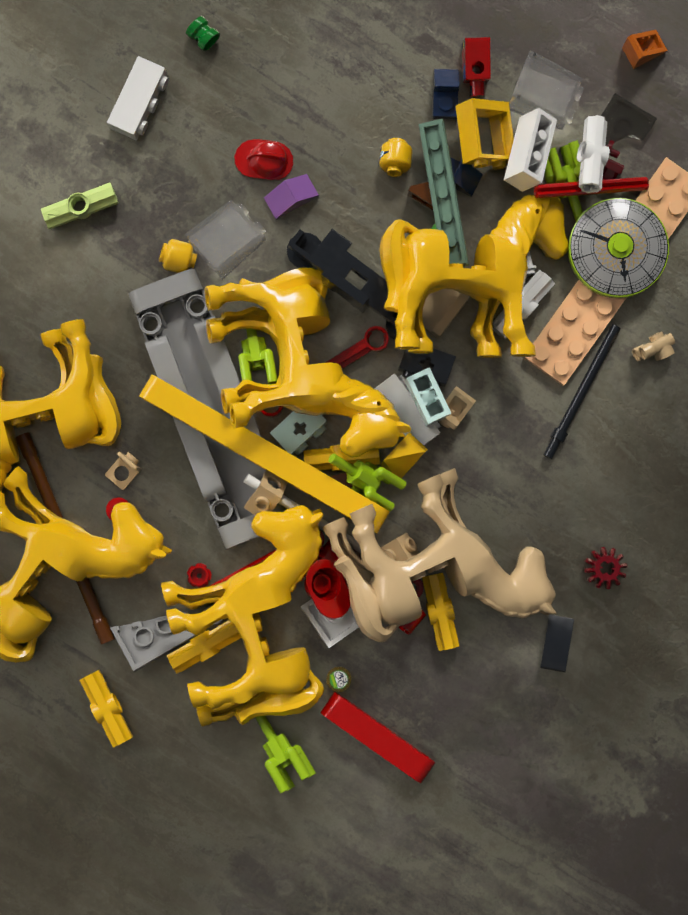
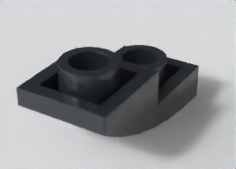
[540,615,574,672]

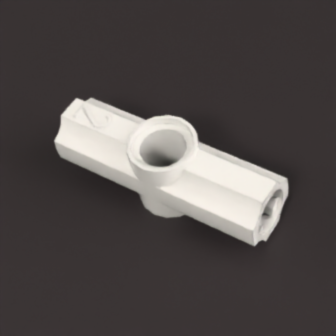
[577,115,610,193]
[492,270,555,339]

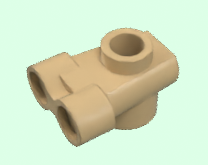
[632,331,675,361]

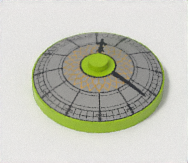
[568,198,669,298]

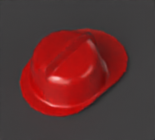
[234,139,293,180]
[304,559,351,619]

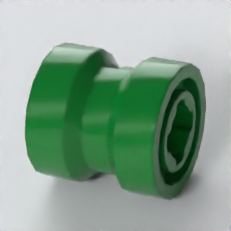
[186,16,220,51]

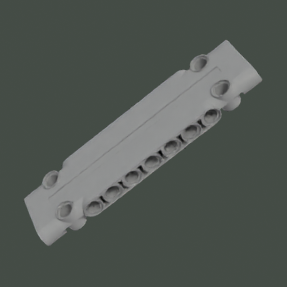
[128,269,287,550]

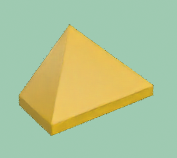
[381,432,428,478]

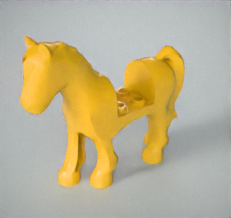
[379,195,568,358]
[205,268,411,458]
[0,319,121,492]
[0,466,172,663]
[161,505,324,727]

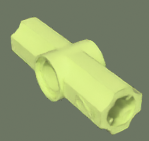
[41,182,119,230]

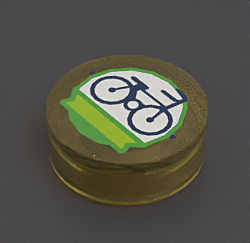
[326,666,351,692]

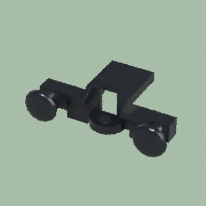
[287,228,398,339]

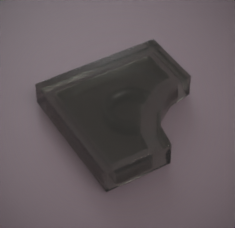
[601,93,657,145]

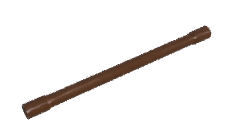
[16,432,115,645]

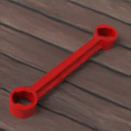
[261,326,389,418]

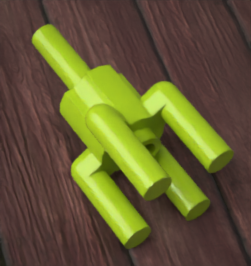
[544,140,583,221]
[238,329,277,385]
[328,454,406,512]
[255,716,316,794]

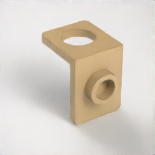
[105,451,142,490]
[244,470,287,515]

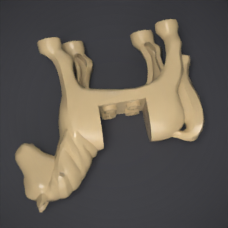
[322,468,556,643]

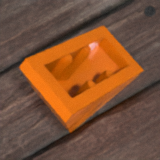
[622,30,668,69]

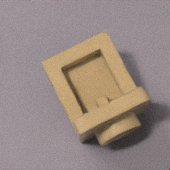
[439,386,476,430]
[381,533,419,561]

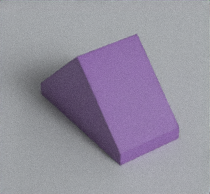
[264,174,319,220]

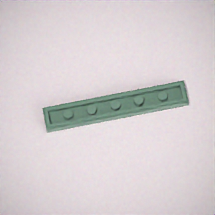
[419,119,469,267]

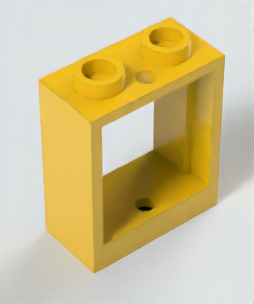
[456,98,514,170]

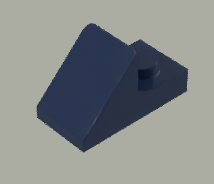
[433,69,460,119]
[451,158,483,197]

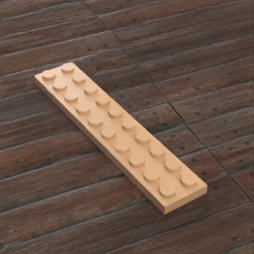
[523,157,688,386]

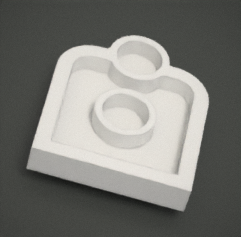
[300,588,359,648]

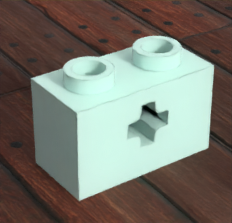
[405,367,451,427]
[270,411,327,456]

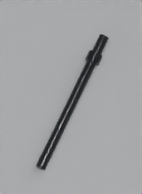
[543,324,621,459]

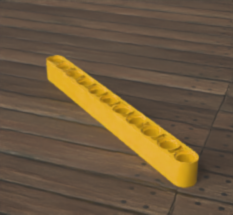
[139,374,390,534]

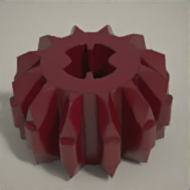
[584,547,627,589]

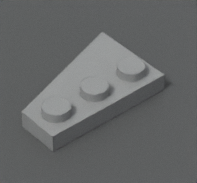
[110,611,200,672]

